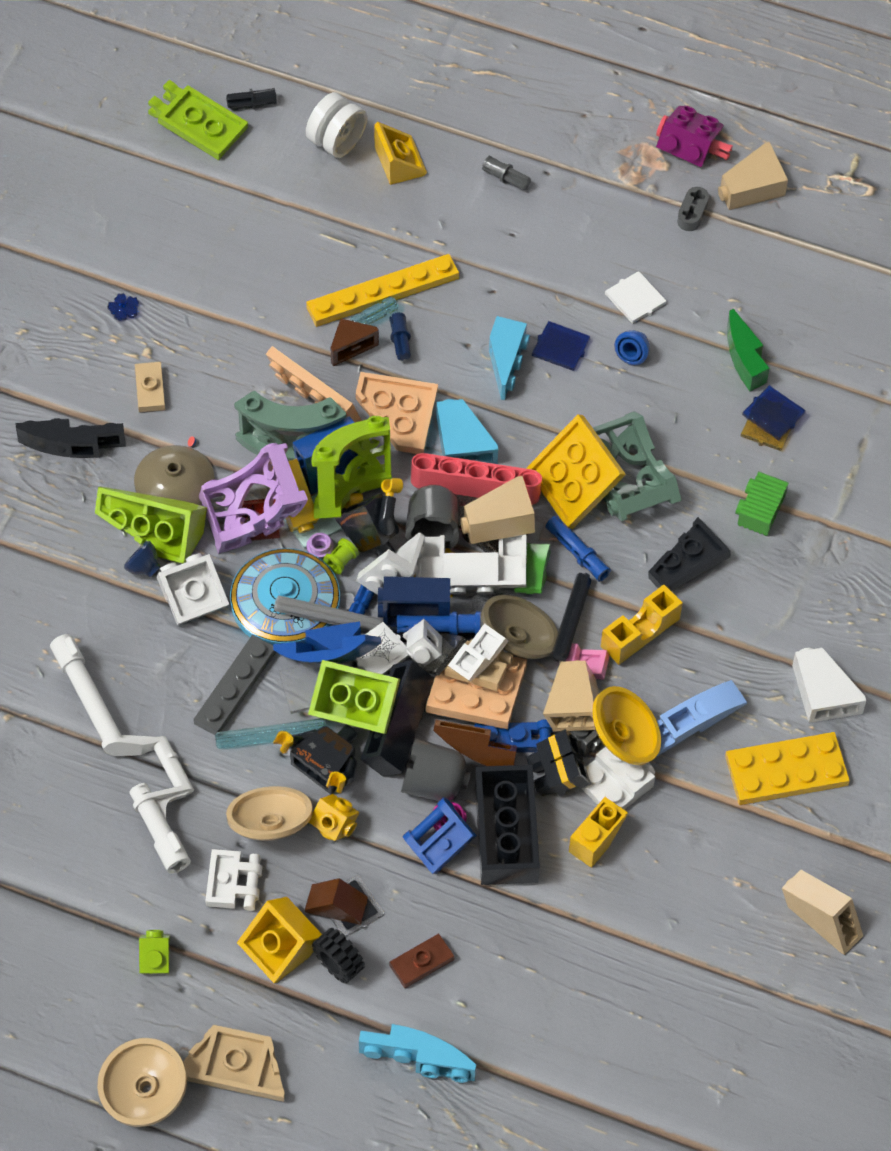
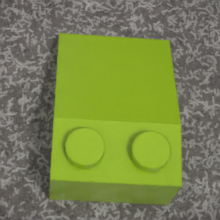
[308,660,400,734]

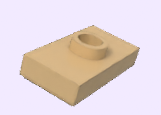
[135,362,165,412]

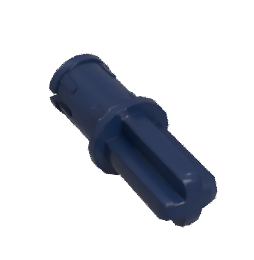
[389,312,411,361]

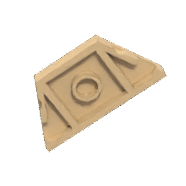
[183,1025,285,1102]

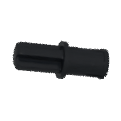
[226,88,277,109]

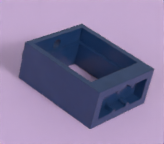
[378,577,450,626]

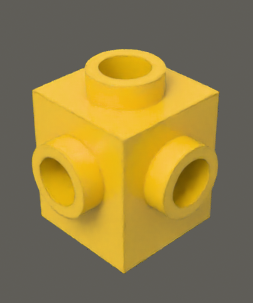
[308,794,360,841]

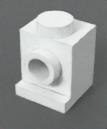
[403,619,442,667]

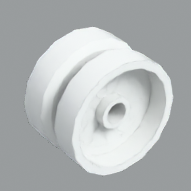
[306,92,367,158]

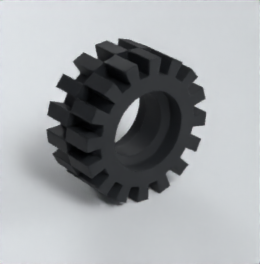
[312,927,365,983]

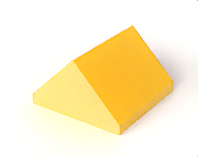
[374,122,427,185]

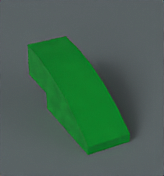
[727,309,770,392]

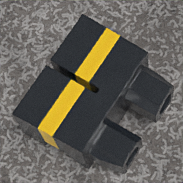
[526,729,591,797]

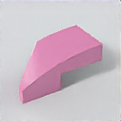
[564,643,610,680]

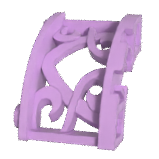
[199,443,308,554]

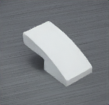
[448,624,509,682]

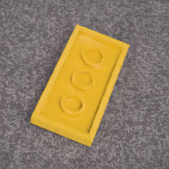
[725,732,850,805]

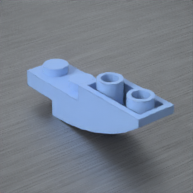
[655,680,747,758]

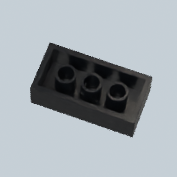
[475,765,540,885]

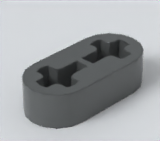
[677,187,709,231]

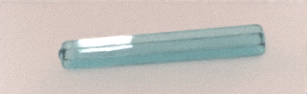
[215,718,326,749]

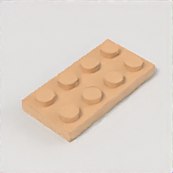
[266,346,362,423]

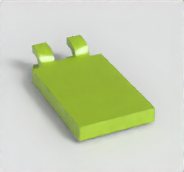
[148,80,248,161]

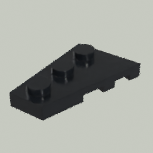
[648,517,731,591]

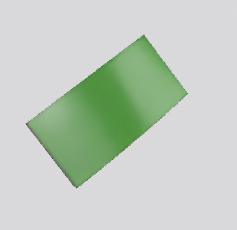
[514,543,551,594]

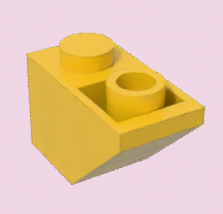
[569,797,628,868]

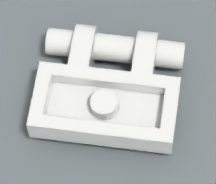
[205,849,263,911]

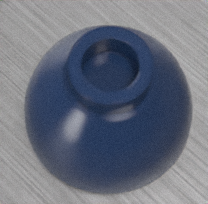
[124,541,161,578]

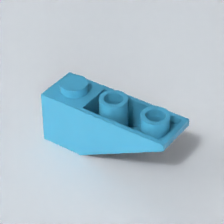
[489,316,530,400]

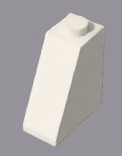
[792,648,866,723]

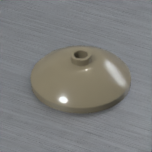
[134,445,215,506]
[481,595,558,659]

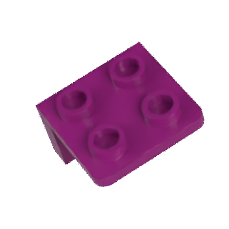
[656,105,724,167]

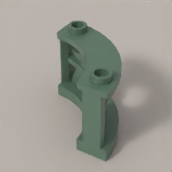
[234,391,348,461]
[593,411,682,521]

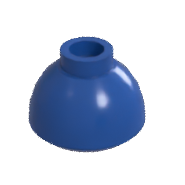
[614,330,650,365]

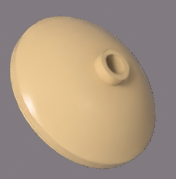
[226,786,313,841]
[97,1038,187,1127]

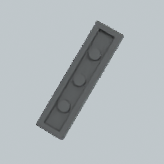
[194,635,276,737]

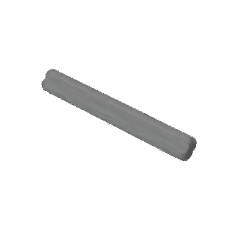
[274,596,382,632]

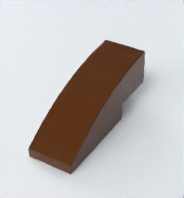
[433,719,517,766]

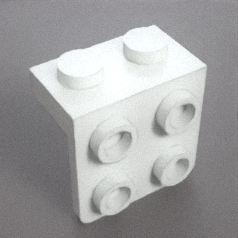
[356,533,425,595]

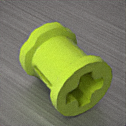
[323,538,359,574]

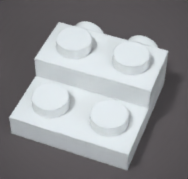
[157,553,229,625]
[581,747,655,810]

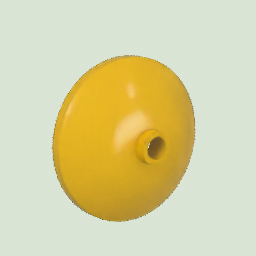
[592,686,661,765]

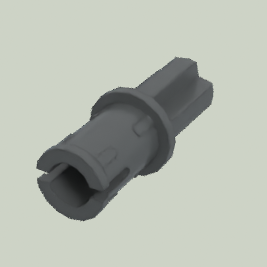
[482,155,531,190]

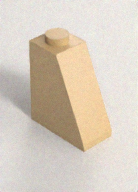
[718,142,788,210]
[460,476,535,544]
[543,660,599,731]
[782,870,863,955]

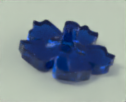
[107,293,139,321]

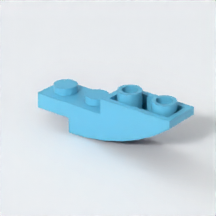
[359,1024,476,1083]

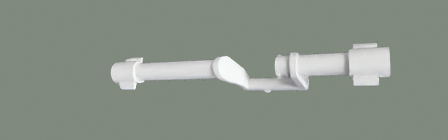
[50,634,194,874]

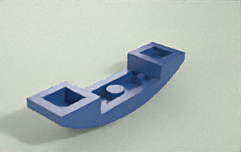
[273,635,381,664]

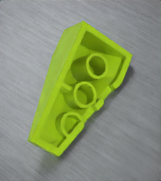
[95,486,207,564]

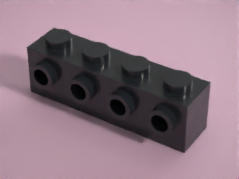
[360,660,434,777]

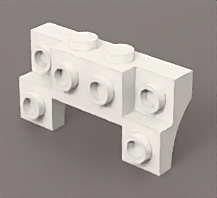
[416,534,527,595]

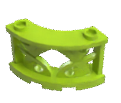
[311,416,392,519]

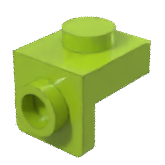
[139,930,170,973]

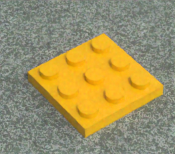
[526,414,626,529]

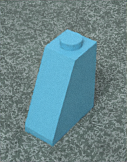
[436,399,498,464]

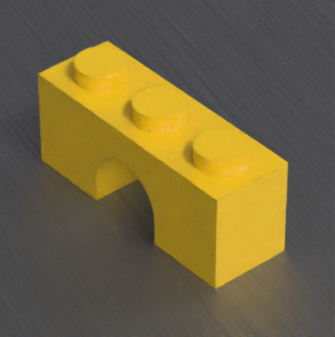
[600,585,683,665]

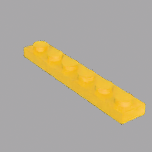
[306,254,459,327]

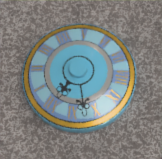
[230,548,340,645]

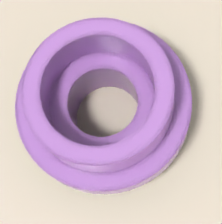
[306,533,334,559]

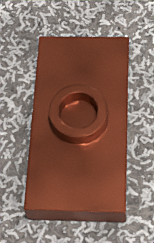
[389,933,454,988]

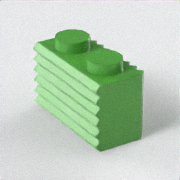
[735,471,789,536]

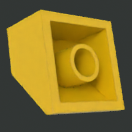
[237,897,322,983]

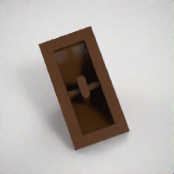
[330,319,379,366]
[305,878,368,925]

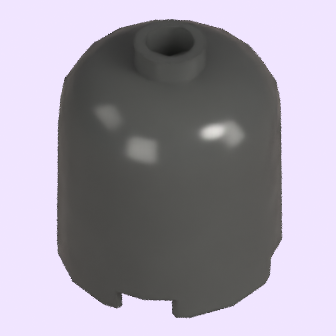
[405,485,459,549]
[401,738,471,801]

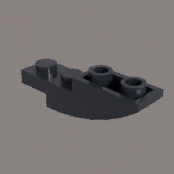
[15,418,126,458]

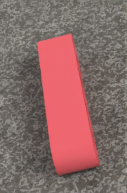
[411,453,542,505]

